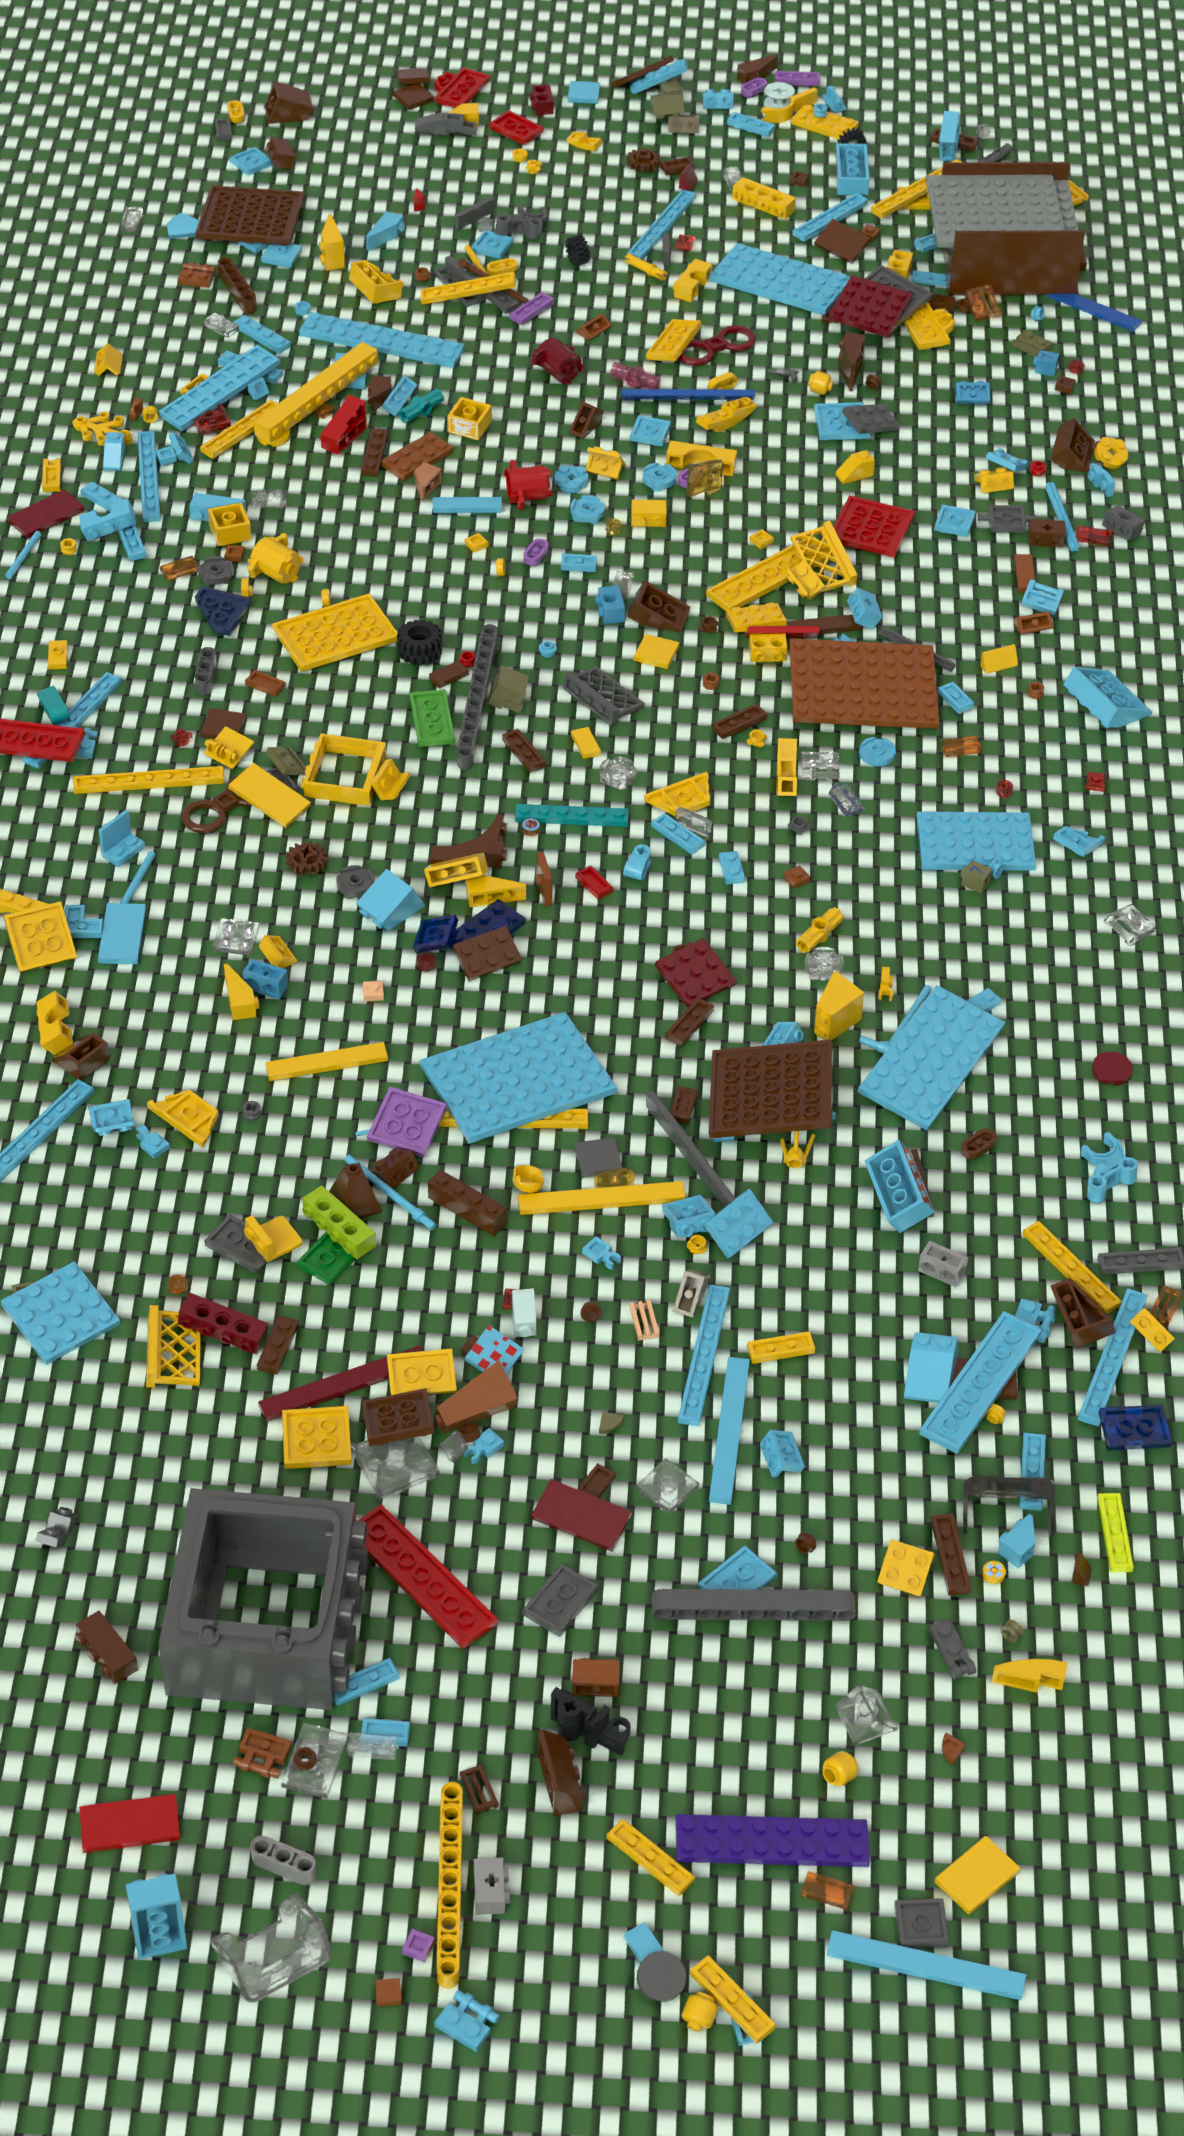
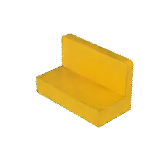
[94,343,123,376]

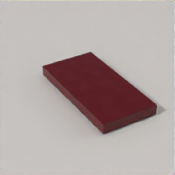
[7,489,85,539]
[531,1479,632,1552]

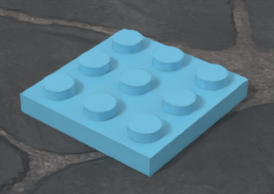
[814,402,870,441]

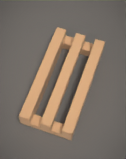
[629,1300,659,1341]

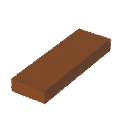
[1014,554,1035,593]

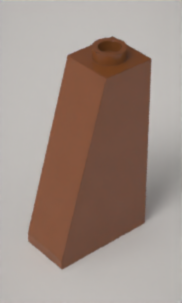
[434,1361,518,1434]

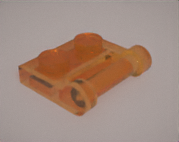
[965,284,1003,321]

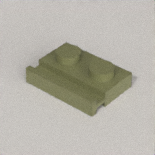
[1012,330,1052,357]
[266,746,306,775]

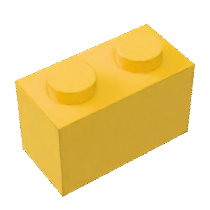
[631,500,666,527]

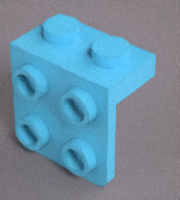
[88,1099,136,1136]

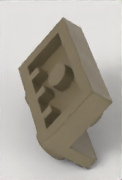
[668,114,699,133]

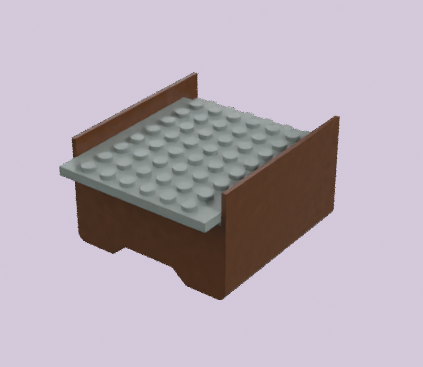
[926,162,1087,295]

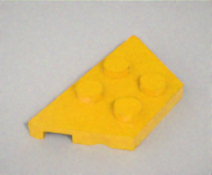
[644,772,710,817]
[147,1090,219,1148]

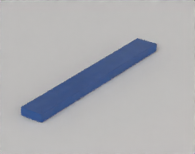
[1044,294,1142,332]
[621,389,755,400]

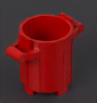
[504,460,552,510]

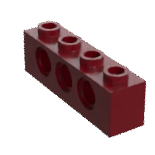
[178,1292,268,1355]

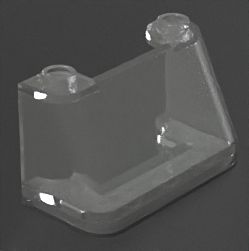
[210,1892,332,2003]

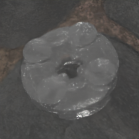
[599,757,636,790]
[804,947,844,981]

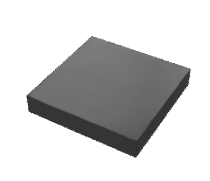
[574,1137,622,1178]
[894,1898,949,1948]

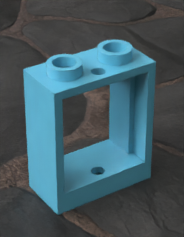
[939,111,960,161]

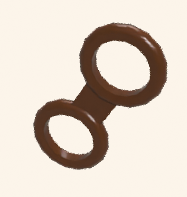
[181,775,253,833]

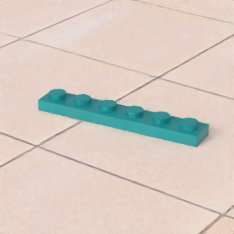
[515,804,629,827]

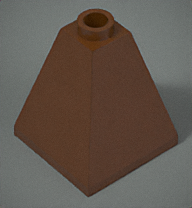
[329,1163,382,1219]

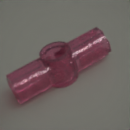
[610,362,661,389]

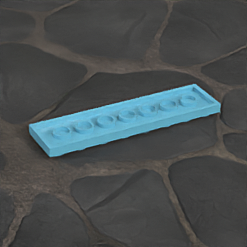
[919,1311,1042,1454]

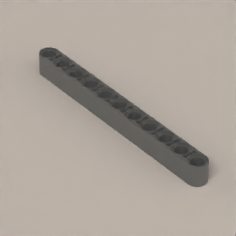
[457,624,498,770]

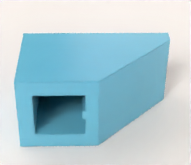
[998,1514,1035,1569]

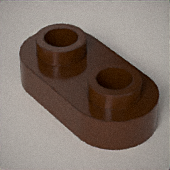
[961,1129,997,1159]

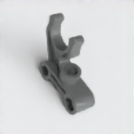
[495,204,547,240]

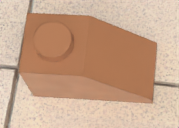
[414,462,442,501]

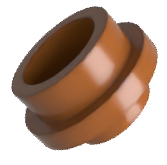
[414,267,430,282]

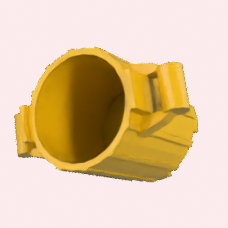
[247,533,304,584]

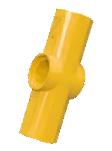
[796,907,844,953]

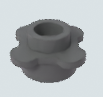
[788,816,810,835]

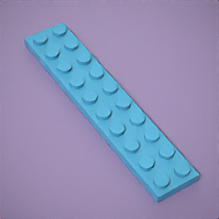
[299,312,464,368]

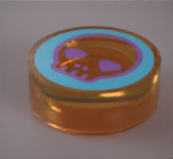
[521,818,540,836]

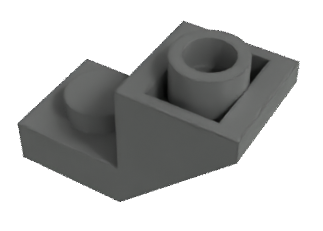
[36,1507,79,1547]

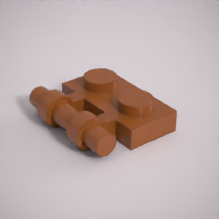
[178,262,216,288]
[233,1728,292,1779]

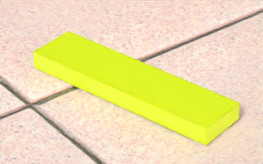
[1097,1493,1134,1573]

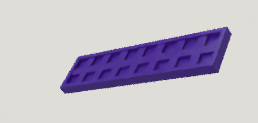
[675,1814,870,1867]

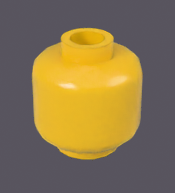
[808,371,833,395]
[823,1751,858,1787]
[682,1992,718,2032]

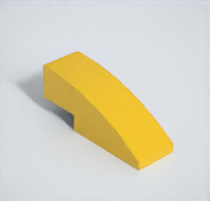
[992,1659,1068,1693]

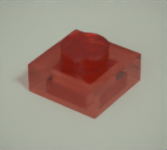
[676,234,695,251]
[1086,772,1106,792]

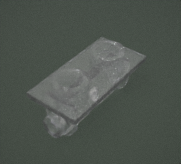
[252,489,287,508]
[347,1732,397,1760]

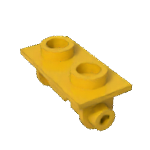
[1130,1307,1175,1352]

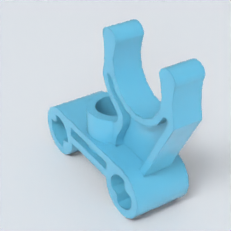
[1081,1132,1138,1203]

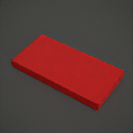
[79,1794,180,1853]

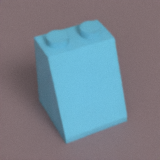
[356,869,425,931]

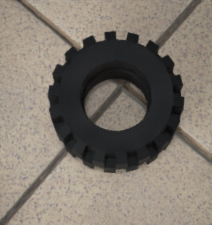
[397,620,442,666]

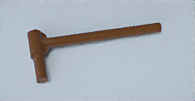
[458,258,529,304]

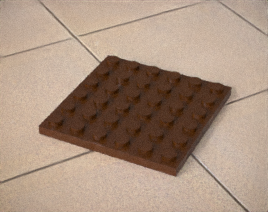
[195,185,304,246]
[709,1040,833,1138]

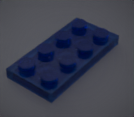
[443,899,526,950]

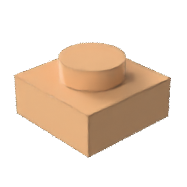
[363,981,384,1001]

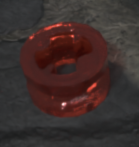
[996,780,1013,798]

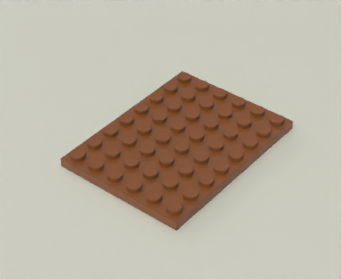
[789,638,939,729]

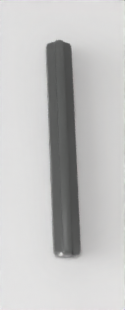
[879,626,956,672]

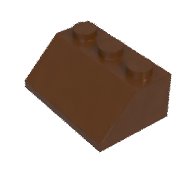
[1051,418,1095,472]
[538,1729,586,1816]

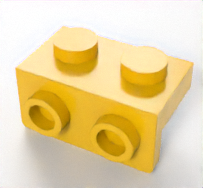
[974,467,1014,493]

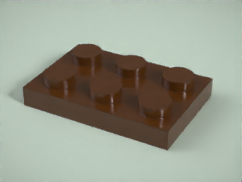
[452,926,522,981]

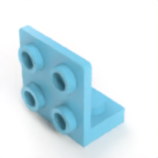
[99,810,145,867]

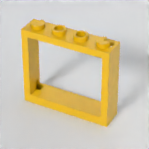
[301,733,386,806]

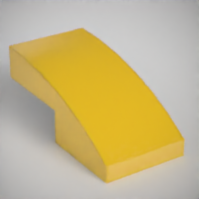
[566,132,602,151]

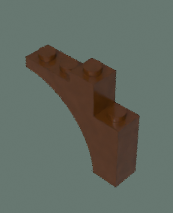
[430,814,508,869]

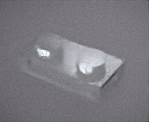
[722,167,742,191]
[121,207,143,232]
[203,313,239,338]

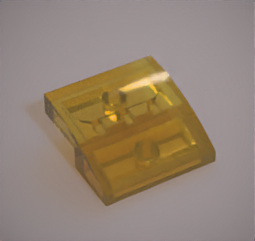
[687,460,723,498]

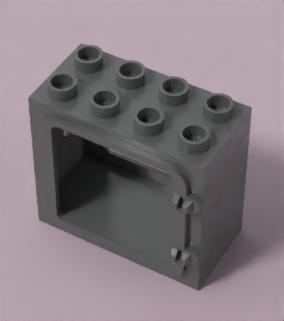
[159,1488,369,1710]

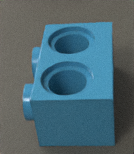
[243,959,288,999]

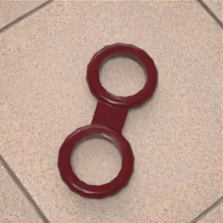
[678,325,756,366]

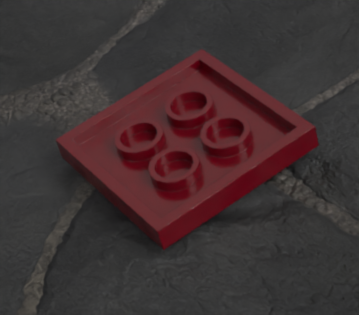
[655,938,737,1008]

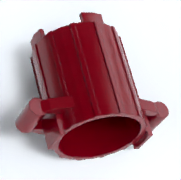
[530,337,584,385]

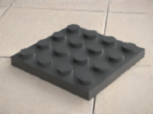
[864,265,933,331]

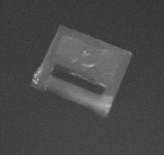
[1103,904,1156,946]

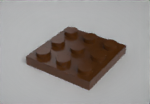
[362,1388,435,1446]

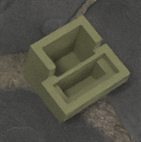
[487,665,529,713]

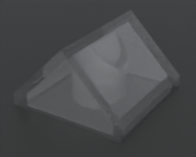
[835,1685,898,1745]

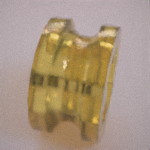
[605,518,621,535]

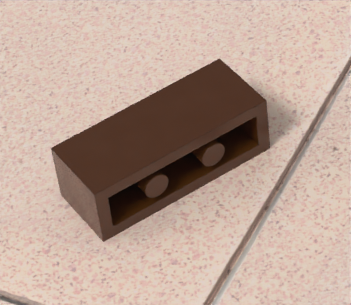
[75,1610,138,1685]

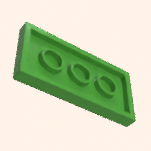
[409,689,455,747]

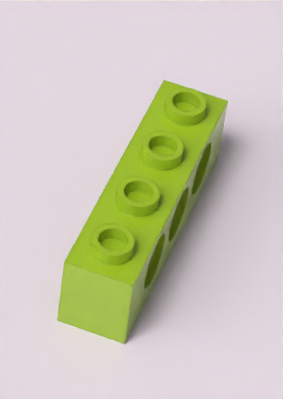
[302,1185,376,1259]

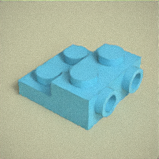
[662,1194,715,1238]

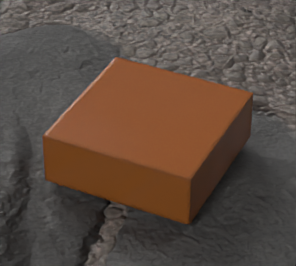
[224,545,245,562]
[375,1978,402,2007]

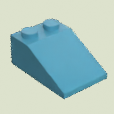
[904,1332,959,1403]

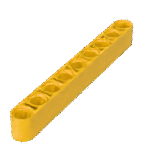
[437,1782,463,1989]

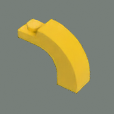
[777,738,797,796]

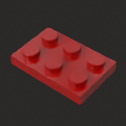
[489,110,544,145]

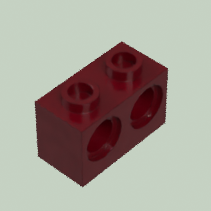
[529,85,554,116]

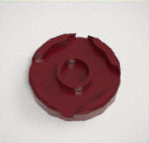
[1092,1052,1133,1085]

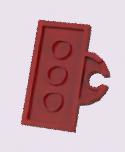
[434,68,490,108]

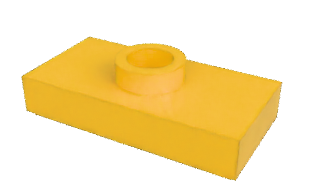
[48,640,67,669]

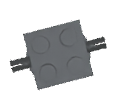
[978,505,1037,533]

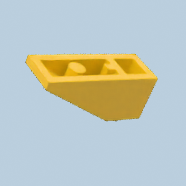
[465,875,526,908]
[224,964,259,1020]

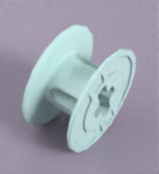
[764,82,795,108]

